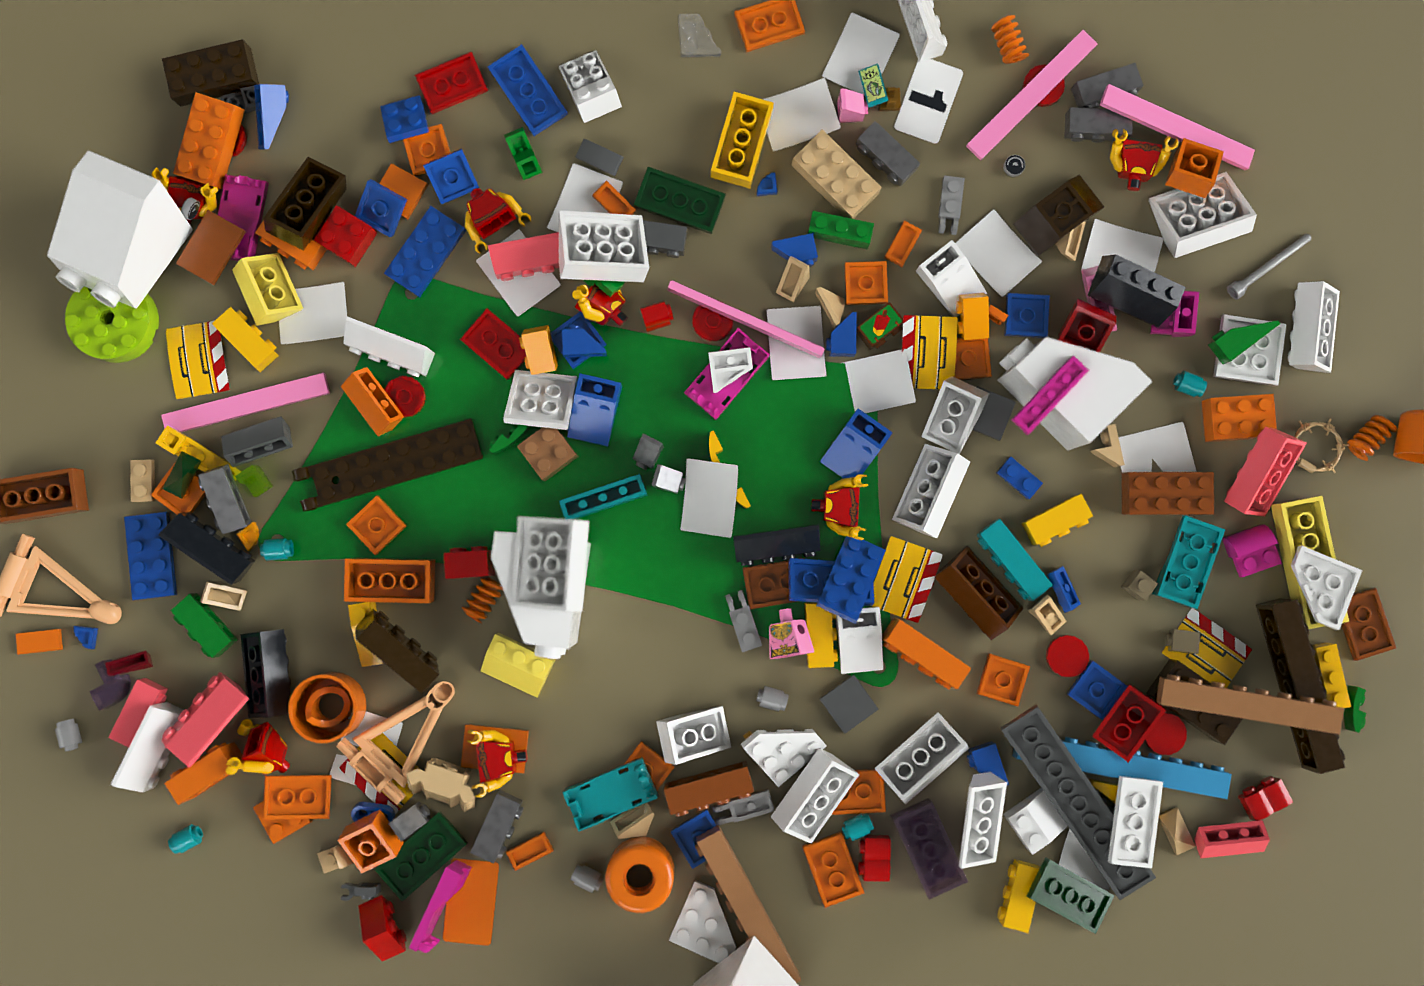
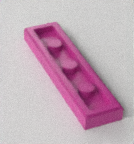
[1011,356,1089,435]

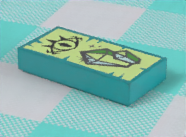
[858,64,889,108]

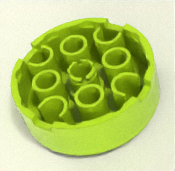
[65,286,159,363]

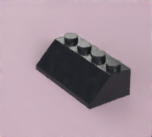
[1087,254,1186,327]
[158,512,255,585]
[733,525,821,566]
[240,629,291,718]

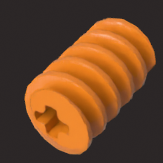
[991,15,1029,64]
[1347,415,1397,461]
[461,577,504,624]

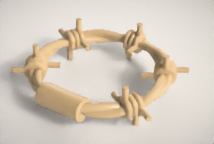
[1295,419,1349,474]

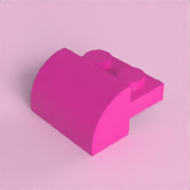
[1150,291,1199,337]
[1222,524,1282,577]

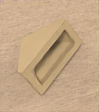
[1056,221,1086,261]
[776,256,810,302]
[815,287,846,329]
[200,581,247,611]
[610,800,654,839]
[1159,807,1196,855]

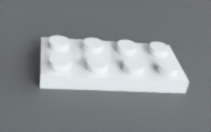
[1108,776,1163,868]

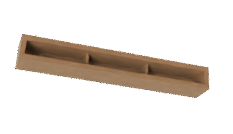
[1156,674,1344,734]
[695,825,801,983]

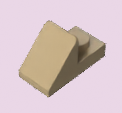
[1090,424,1125,467]
[1028,595,1067,635]
[317,844,353,874]

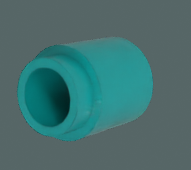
[1173,371,1207,397]
[260,538,294,561]
[842,813,875,842]
[168,824,203,854]

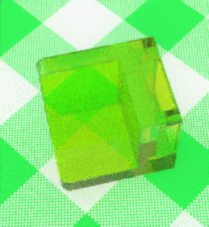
[235,465,273,497]

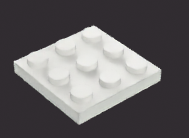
[1213,314,1286,386]
[504,370,577,430]

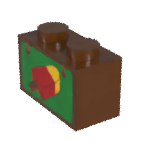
[856,302,903,350]

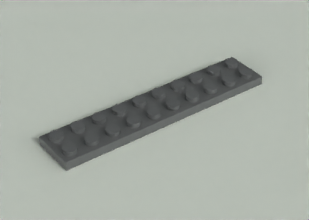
[1000,705,1156,900]

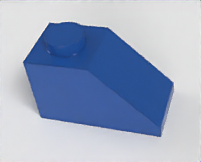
[771,233,818,267]
[826,312,857,357]
[562,326,607,358]
[967,741,1009,786]

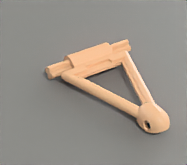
[0,534,122,624]
[336,681,455,805]

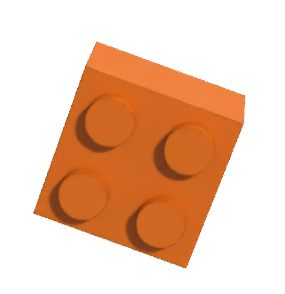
[1165,138,1224,198]
[337,809,404,874]

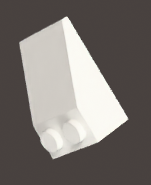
[921,376,989,454]
[656,706,731,765]
[1003,788,1068,855]

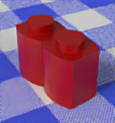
[640,301,674,332]
[1238,776,1293,821]
[858,835,891,882]

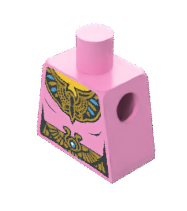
[769,609,814,659]

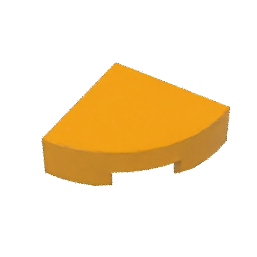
[236,522,259,551]

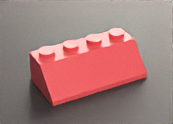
[488,232,559,281]
[1224,427,1307,517]
[162,672,249,768]

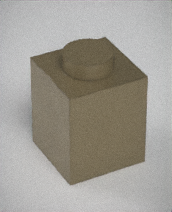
[1121,571,1158,601]
[1165,629,1200,654]

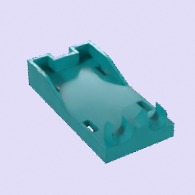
[1152,515,1225,609]
[562,757,659,832]

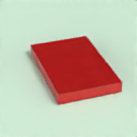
[415,52,488,114]
[460,308,527,380]

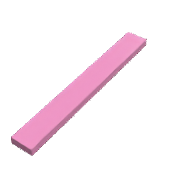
[966,30,1098,161]
[1100,84,1255,170]
[667,280,825,358]
[161,373,330,432]

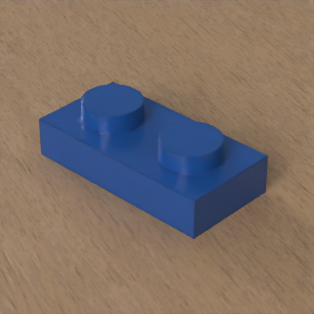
[996,456,1043,500]
[1047,566,1081,613]

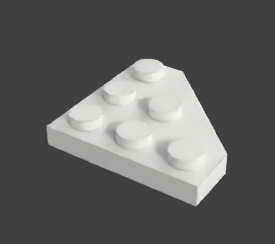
[1291,546,1362,630]
[741,729,826,787]
[669,880,736,963]

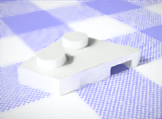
[708,347,753,393]

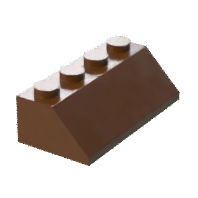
[935,546,1024,640]

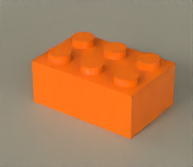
[1202,394,1277,442]
[164,742,244,805]

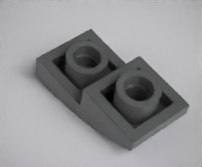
[220,86,256,114]
[575,139,624,176]

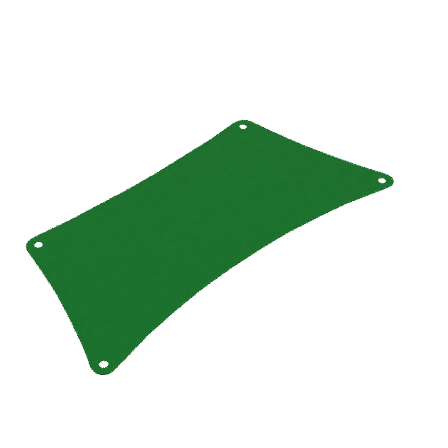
[258,279,899,687]

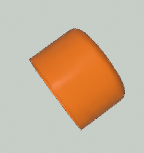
[1393,410,1424,464]
[288,672,366,743]
[605,836,675,913]

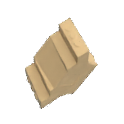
[406,758,475,813]

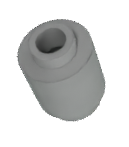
[756,686,789,712]
[55,719,82,752]
[570,864,604,893]

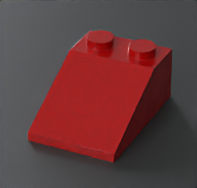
[1092,683,1167,762]

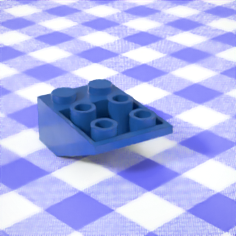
[567,373,622,447]
[820,408,893,479]

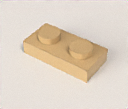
[130,460,155,502]

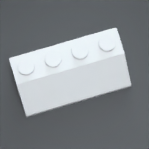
[1288,281,1340,373]
[343,317,435,378]
[892,444,970,538]
[111,702,183,793]
[874,713,969,805]
[771,748,859,843]
[959,772,1007,869]

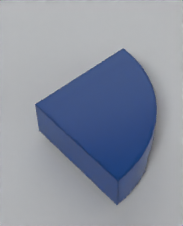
[757,172,778,196]
[74,626,98,649]

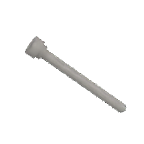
[1227,234,1311,300]

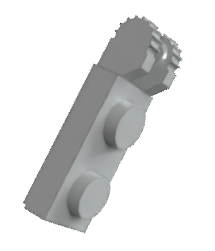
[938,175,965,235]
[725,590,762,652]
[712,789,775,825]

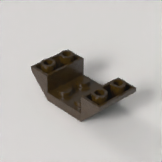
[1013,175,1104,257]

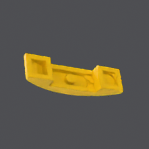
[156,425,242,481]
[709,430,751,509]

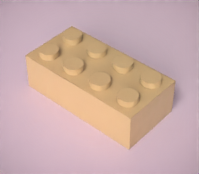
[791,129,882,219]

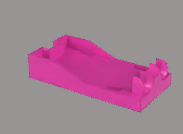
[218,175,269,261]
[684,328,770,420]
[409,860,472,953]

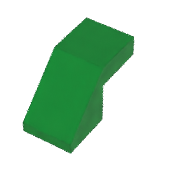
[504,127,542,180]

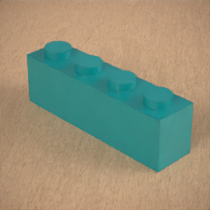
[559,474,647,520]
[977,519,1053,601]

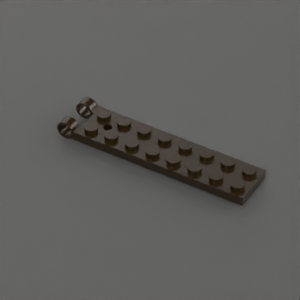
[292,418,484,512]

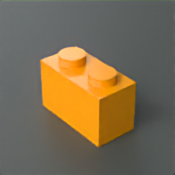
[956,293,989,340]
[519,325,558,375]

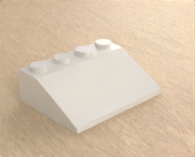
[898,0,947,62]
[1149,172,1257,258]
[559,211,649,282]
[512,516,589,611]

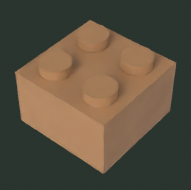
[517,427,578,481]

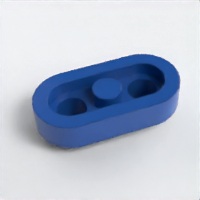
[351,802,395,822]

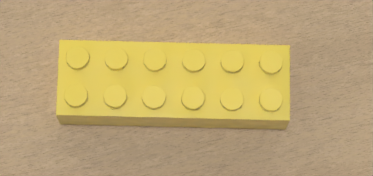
[1271,496,1349,629]

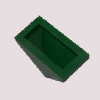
[162,451,201,498]

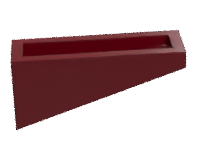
[105,650,153,676]

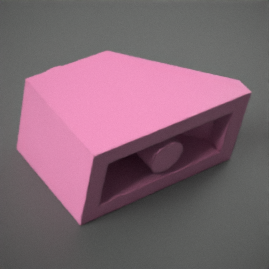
[837,89,868,123]

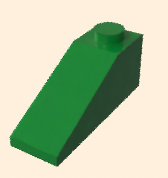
[1208,321,1281,364]

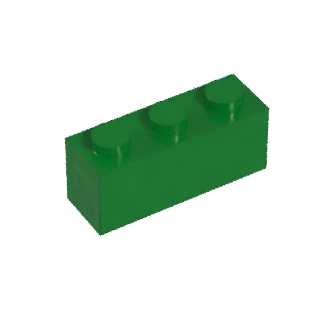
[808,211,874,249]
[170,593,238,658]

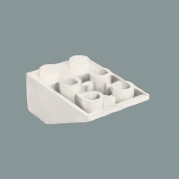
[559,50,622,123]
[916,240,987,317]
[836,607,883,674]

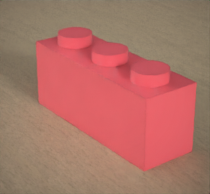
[108,678,168,748]
[1194,820,1270,858]

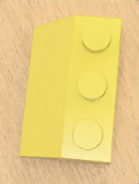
[232,253,303,326]
[481,633,556,698]

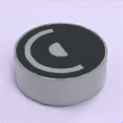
[1003,155,1026,177]
[181,198,200,220]

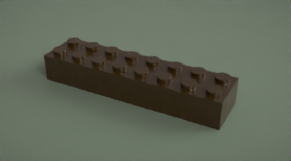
[1256,598,1346,774]

